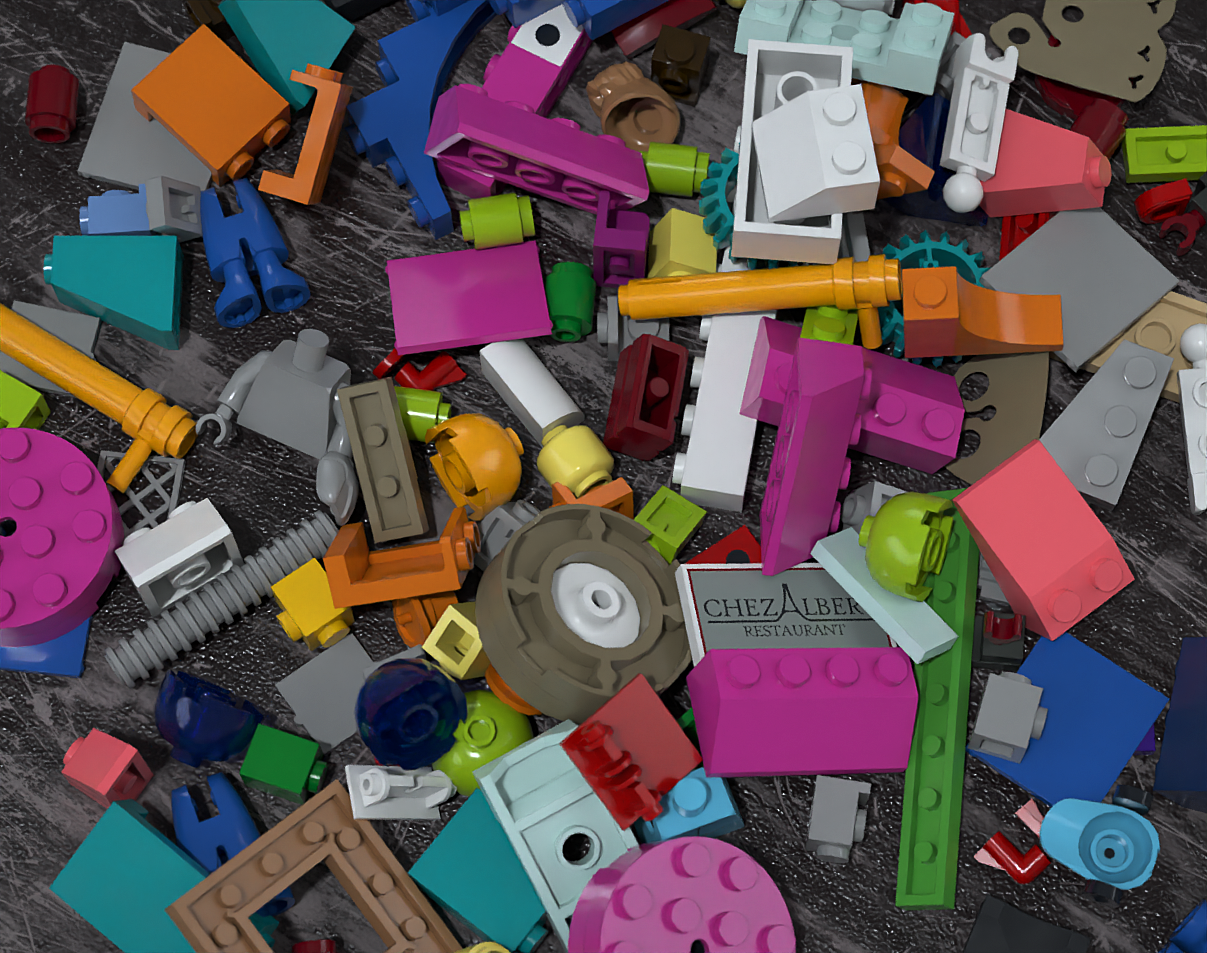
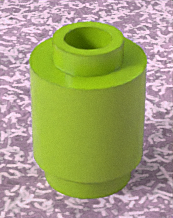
[639,141,710,197]
[459,192,535,250]
[394,386,451,443]

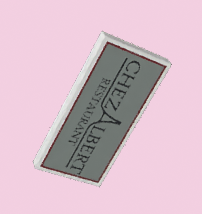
[675,563,897,667]

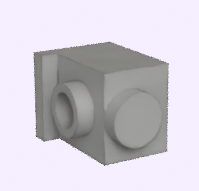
[805,775,871,863]

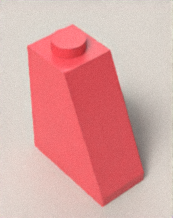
[979,109,1111,218]

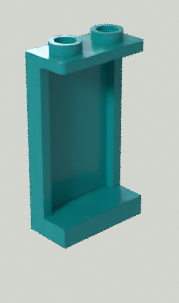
[49,799,279,953]

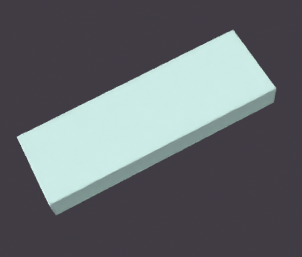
[810,527,959,664]

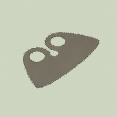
[944,351,1049,485]

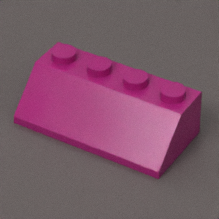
[424,84,649,215]
[739,316,965,474]
[759,337,872,576]
[686,647,919,778]

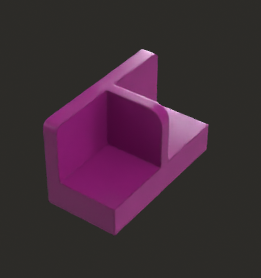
[593,190,650,288]

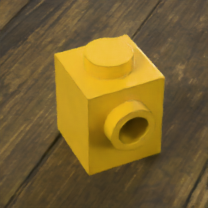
[271,557,355,651]

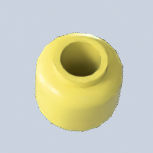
[537,425,614,499]

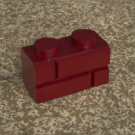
[603,334,689,461]

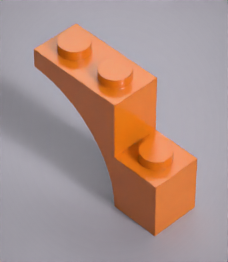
[851,78,935,200]

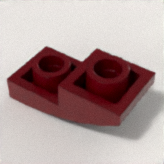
[611,0,717,59]

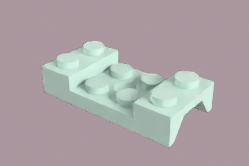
[734,0,955,95]
[472,719,638,953]

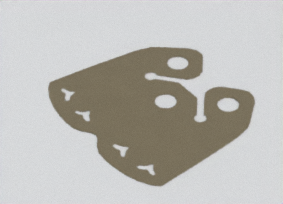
[989,0,1176,103]

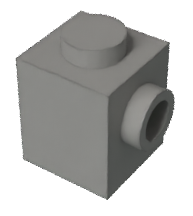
[967,672,1048,764]

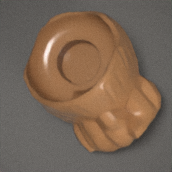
[586,61,681,152]

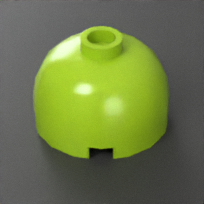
[859,492,953,602]
[428,689,534,796]

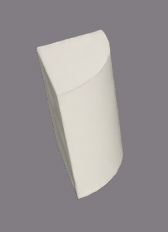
[479,339,585,448]

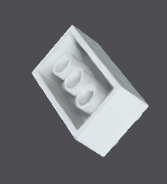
[731,39,853,265]

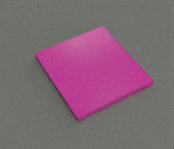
[385,240,553,355]

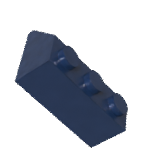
[1153,637,1207,813]

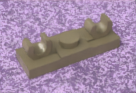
[337,376,429,543]

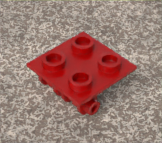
[559,673,704,831]

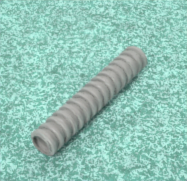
[104,510,339,689]

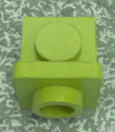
[634,485,707,565]

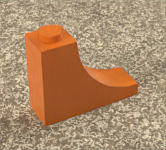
[902,266,1063,358]

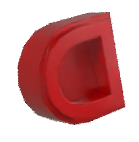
[1134,178,1192,224]

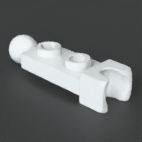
[940,33,1018,213]
[1176,324,1207,515]

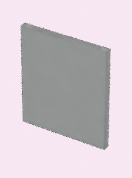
[77,42,212,191]
[979,207,1179,372]

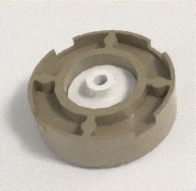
[475,504,692,725]

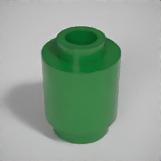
[545,262,597,342]

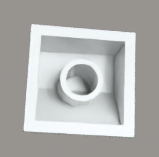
[751,84,880,223]
[115,498,244,617]

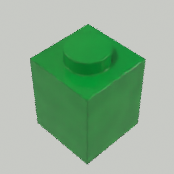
[239,724,329,805]

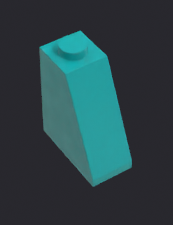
[218,0,355,116]
[44,236,184,350]
[408,788,548,953]

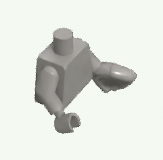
[196,329,359,526]

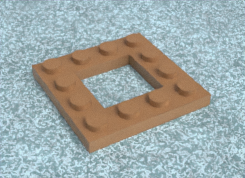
[164,779,463,953]

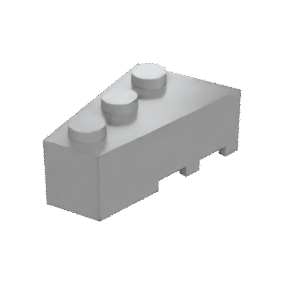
[1039,339,1174,511]

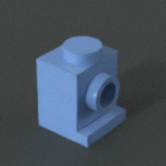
[79,184,157,236]

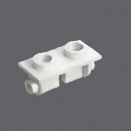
[345,765,457,820]

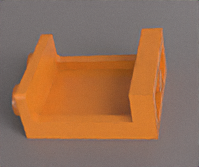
[131,24,291,187]
[258,63,353,205]
[323,507,481,609]

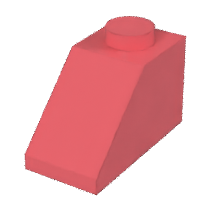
[61,728,154,809]

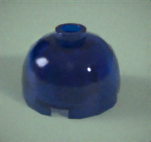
[354,658,468,770]
[154,669,266,768]

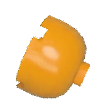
[425,413,524,521]

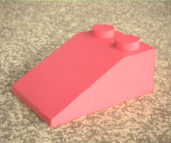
[952,439,1135,641]

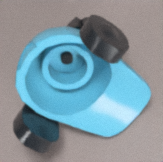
[1039,784,1160,908]

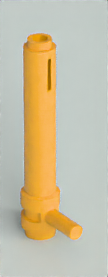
[618,254,902,349]
[0,303,198,494]

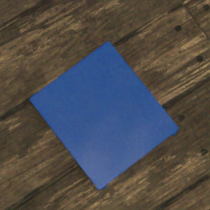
[965,632,1169,807]

